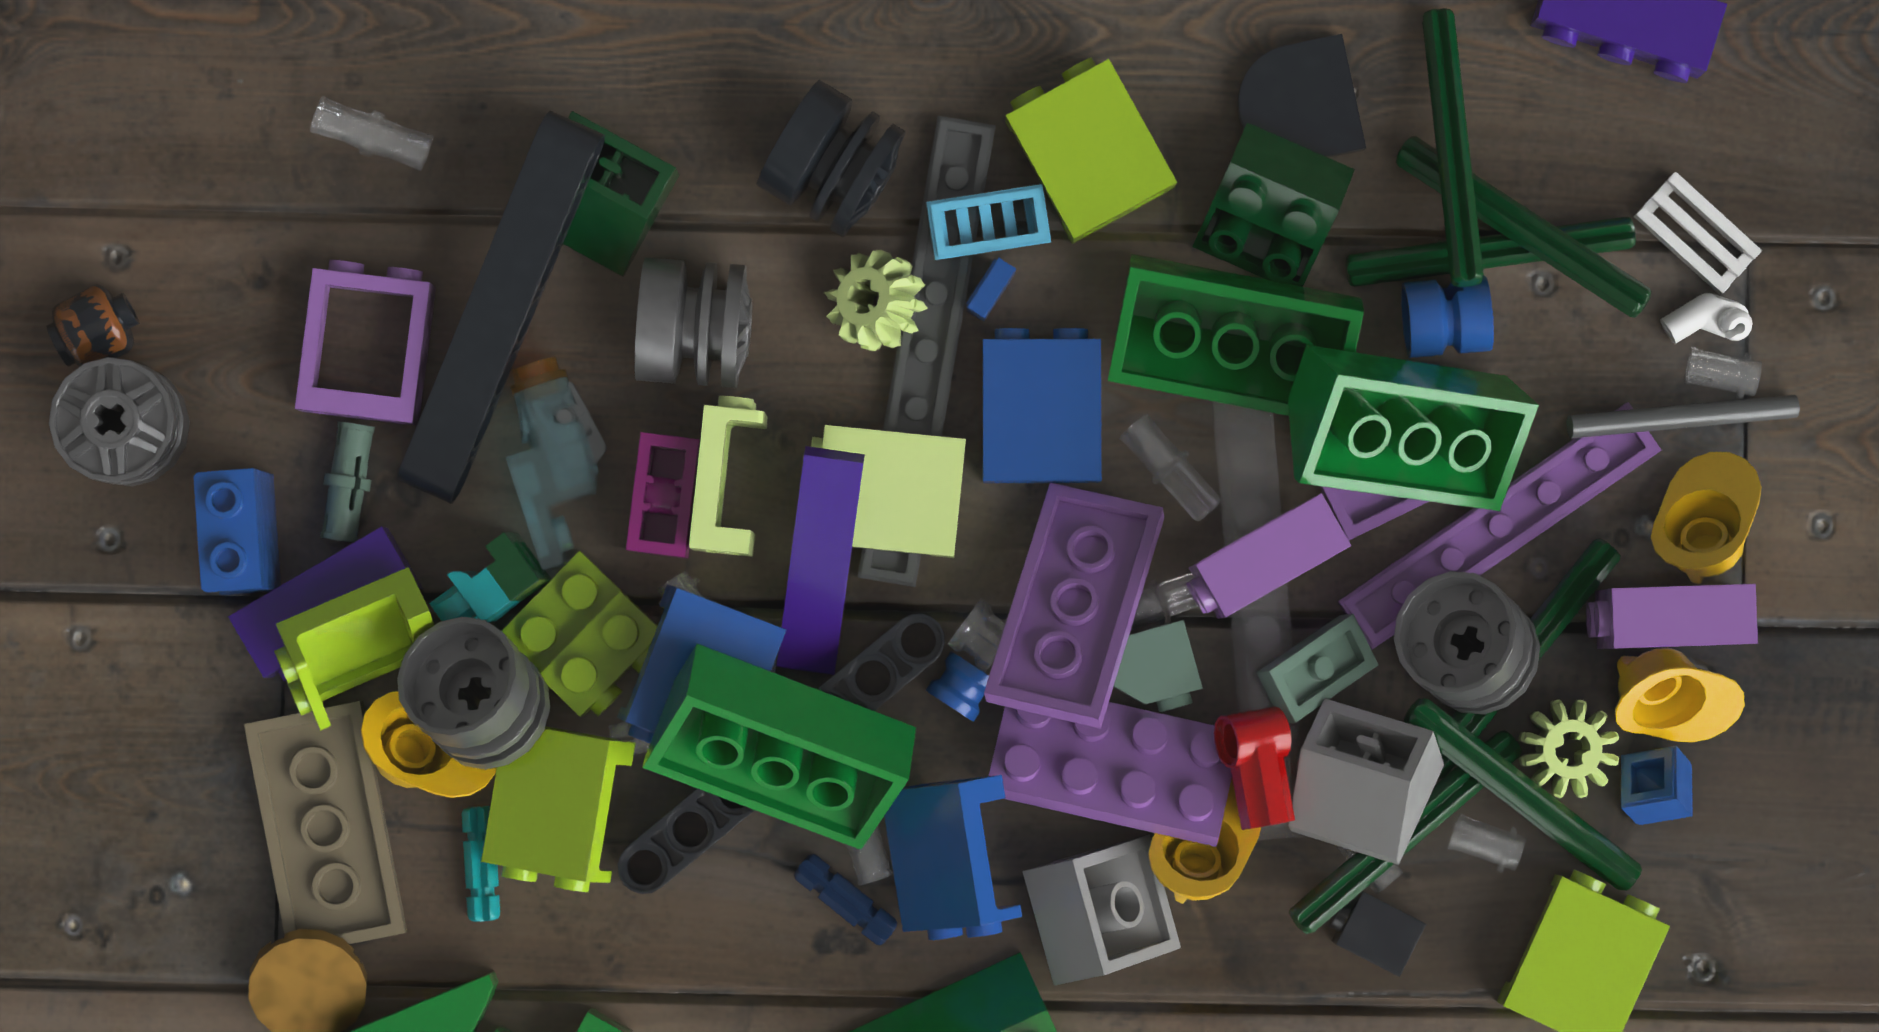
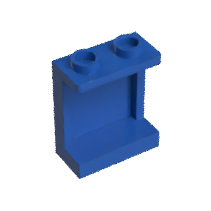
[982,328,1102,483]
[193,468,281,595]
[617,584,786,743]
[884,775,1022,940]

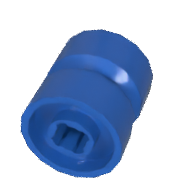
[1401,275,1494,358]

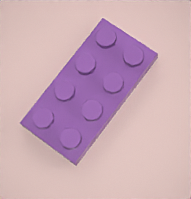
[984,483,1165,728]
[989,702,1232,847]

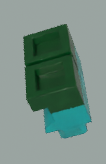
[429,532,551,622]

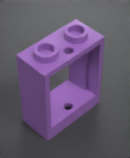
[295,260,436,426]
[1186,493,1352,619]
[1586,584,1758,649]

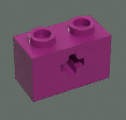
[626,432,700,559]

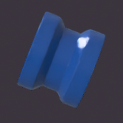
[925,651,989,722]

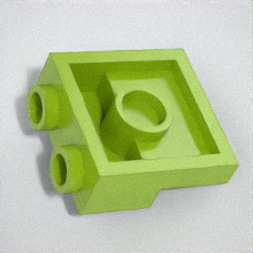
[502,551,658,717]

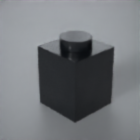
[1328,891,1427,977]

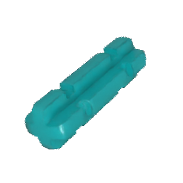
[461,806,500,922]

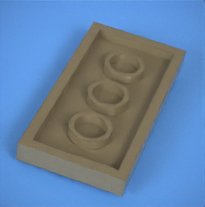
[244,701,407,944]

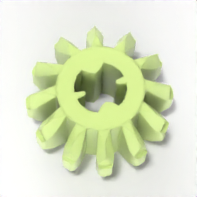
[824,250,928,351]
[1519,700,1619,798]

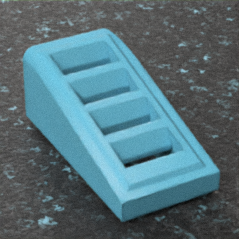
[926,184,1051,260]

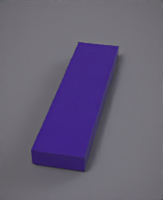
[776,446,865,675]

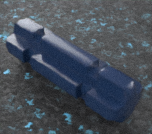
[794,854,898,945]

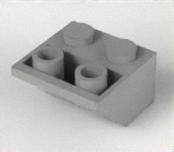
[1288,698,1444,865]

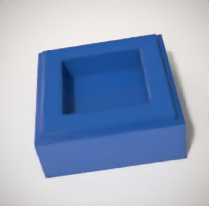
[966,258,1016,322]

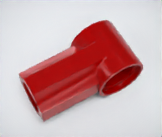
[1214,706,1295,830]

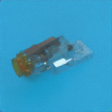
[506,357,607,571]

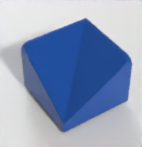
[1621,746,1693,825]

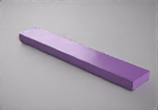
[1337,402,1662,650]

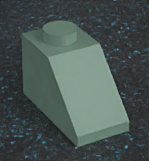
[1114,620,1203,712]

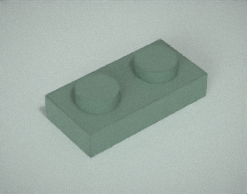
[1256,614,1378,723]

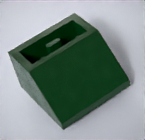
[563,111,680,277]
[1192,122,1355,286]

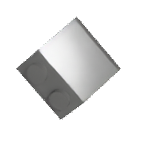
[1022,835,1181,986]

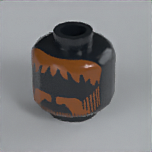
[46,284,140,367]

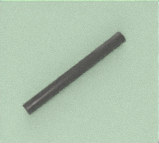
[1566,395,1800,439]

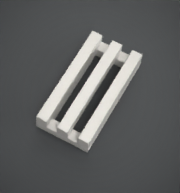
[1633,172,1762,295]

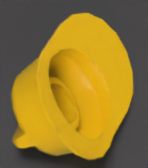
[1651,452,1762,584]
[1615,647,1745,743]
[360,691,497,798]
[1148,778,1261,904]

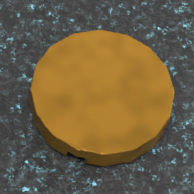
[248,929,367,1032]

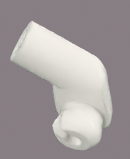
[1660,293,1753,344]

